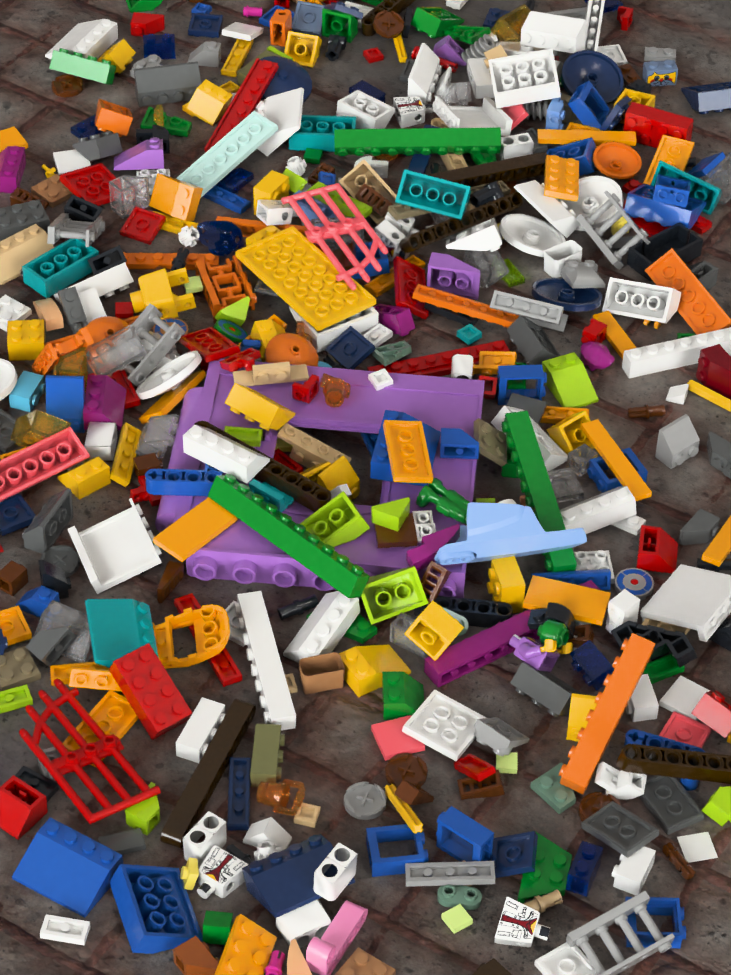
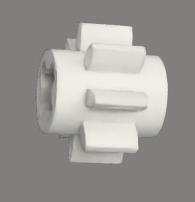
[285,156,307,176]
[178,225,200,247]
[253,840,281,861]

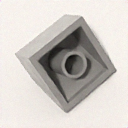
[655,414,700,469]

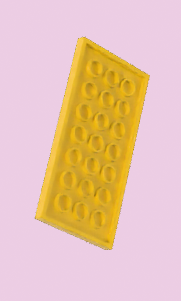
[235,226,376,331]

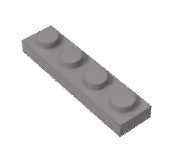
[405,861,495,887]

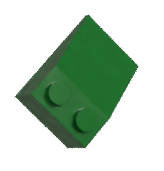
[411,7,465,39]

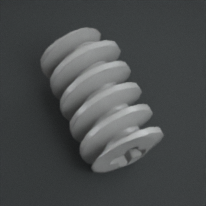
[461,34,496,64]
[523,101,549,121]

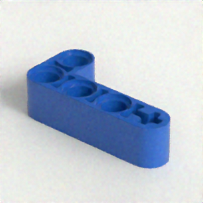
[145,463,223,496]
[624,729,706,791]

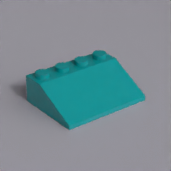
[85,599,159,668]

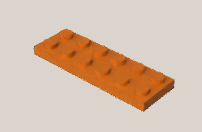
[645,248,731,335]

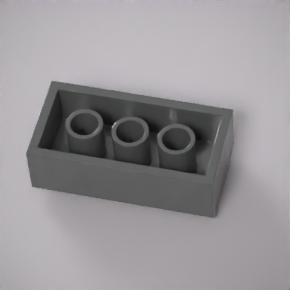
[0,199,50,241]

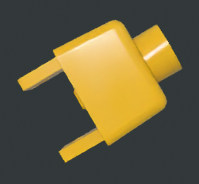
[130,268,196,319]

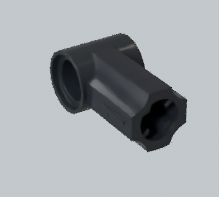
[325,34,347,61]
[469,180,504,208]

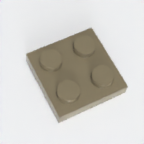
[473,418,507,467]
[0,646,41,691]

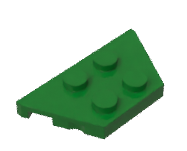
[517,831,572,904]

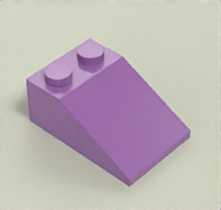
[114,137,164,171]
[427,252,481,300]

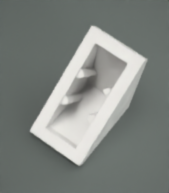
[243,817,292,851]

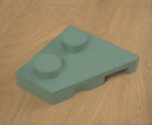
[372,340,412,366]
[530,762,576,814]

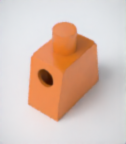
[270,9,292,47]

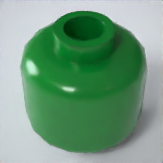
[537,619,569,649]

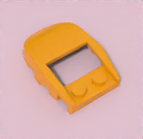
[152,604,230,669]

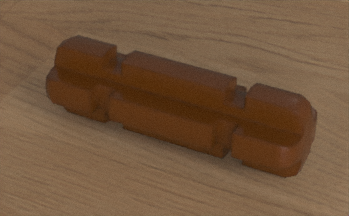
[662,842,695,880]

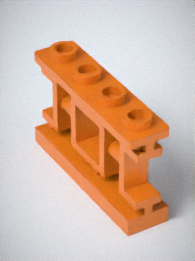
[195,255,257,317]
[32,327,94,378]

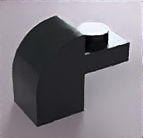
[136,125,170,154]
[528,602,576,639]

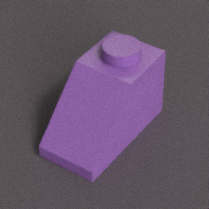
[433,35,467,66]

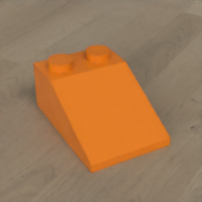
[95,99,133,137]

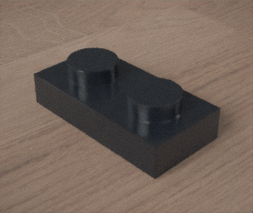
[15,766,59,802]

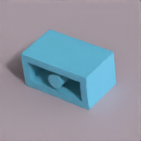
[9,371,46,412]

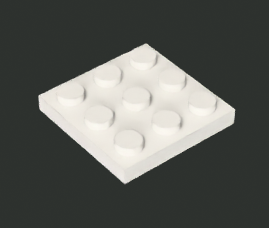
[402,689,486,762]

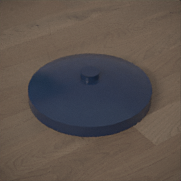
[560,50,624,106]
[260,56,312,103]
[531,278,602,312]

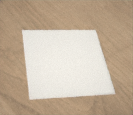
[677,832,718,863]

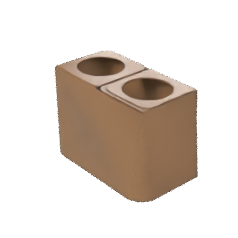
[299,652,345,695]

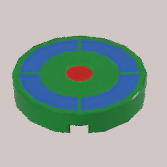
[213,319,248,343]

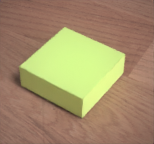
[183,275,203,294]
[496,752,518,774]
[441,904,473,934]

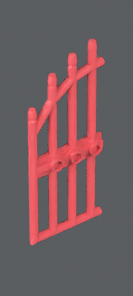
[281,183,388,290]

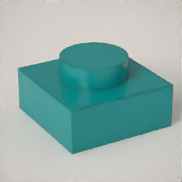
[457,324,482,345]

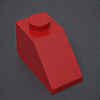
[130,12,165,37]

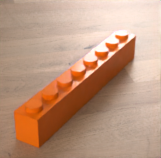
[559,633,655,795]

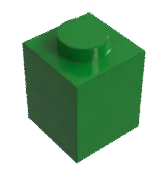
[202,910,234,945]

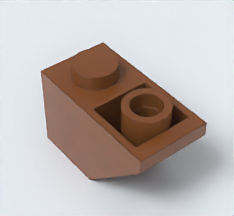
[173,936,220,975]

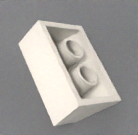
[336,90,396,129]

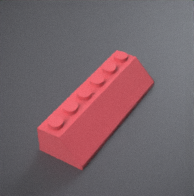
[0,427,90,502]

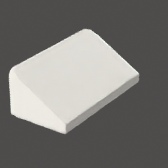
[434,67,452,98]

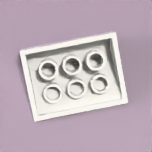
[45,19,118,59]
[488,48,561,109]
[256,87,304,156]
[446,218,502,252]
[289,306,379,353]

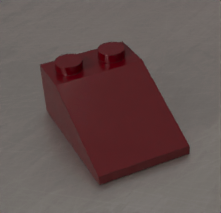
[696,344,731,400]

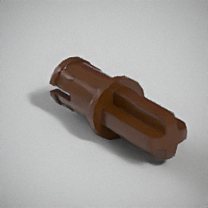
[628,404,665,419]

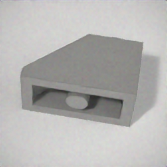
[188,41,221,68]

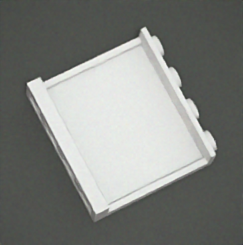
[432,95,513,136]
[68,498,162,594]
[640,564,731,642]

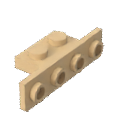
[233,362,309,387]
[277,423,351,468]

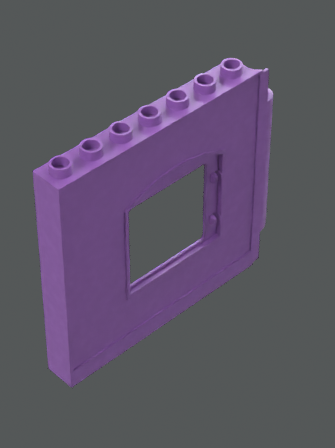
[155,359,485,598]

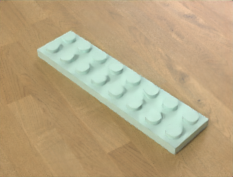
[176,111,279,197]

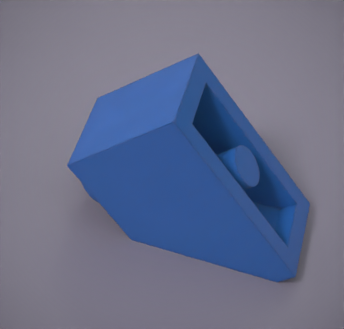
[440,428,479,459]
[15,585,60,622]

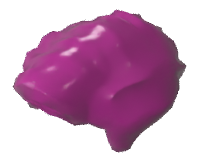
[580,341,615,371]

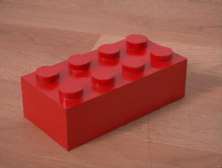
[623,102,694,148]
[109,643,192,740]

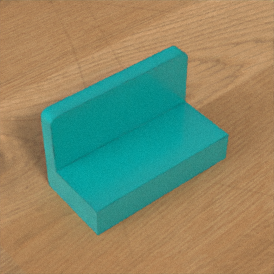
[249,479,294,513]

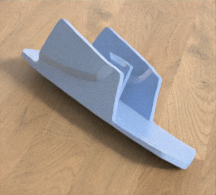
[434,502,587,565]

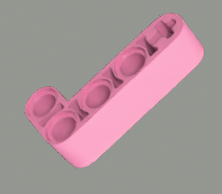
[306,900,368,975]

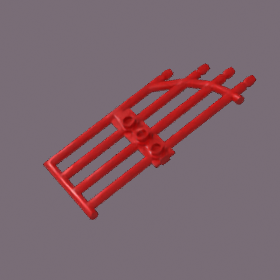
[19,678,161,824]

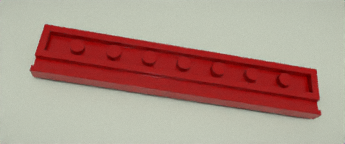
[204,58,279,153]
[367,340,510,377]

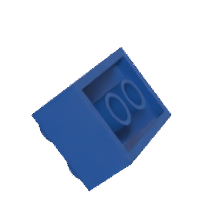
[546,137,597,176]
[45,375,85,433]

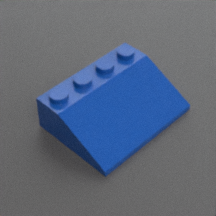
[624,184,707,229]
[370,410,441,486]
[12,817,123,918]
[109,864,203,954]

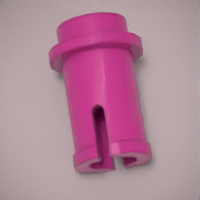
[243,5,262,18]
[264,950,286,975]

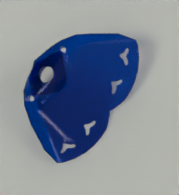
[197,221,244,256]

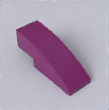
[406,524,460,572]

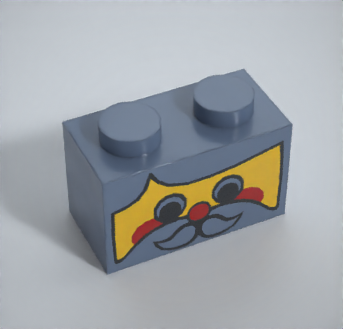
[642,60,678,87]

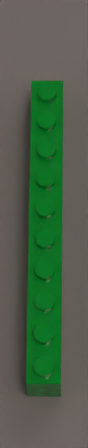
[334,127,501,156]
[502,411,577,572]
[208,474,370,598]

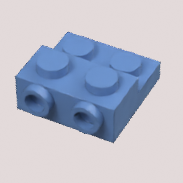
[545,93,566,130]

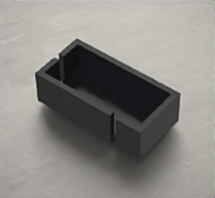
[627,222,703,282]

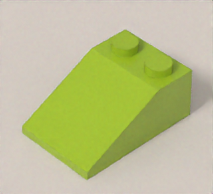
[542,352,599,408]
[300,491,370,547]
[361,566,428,625]

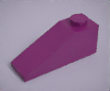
[374,304,416,336]

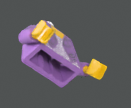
[509,634,573,672]

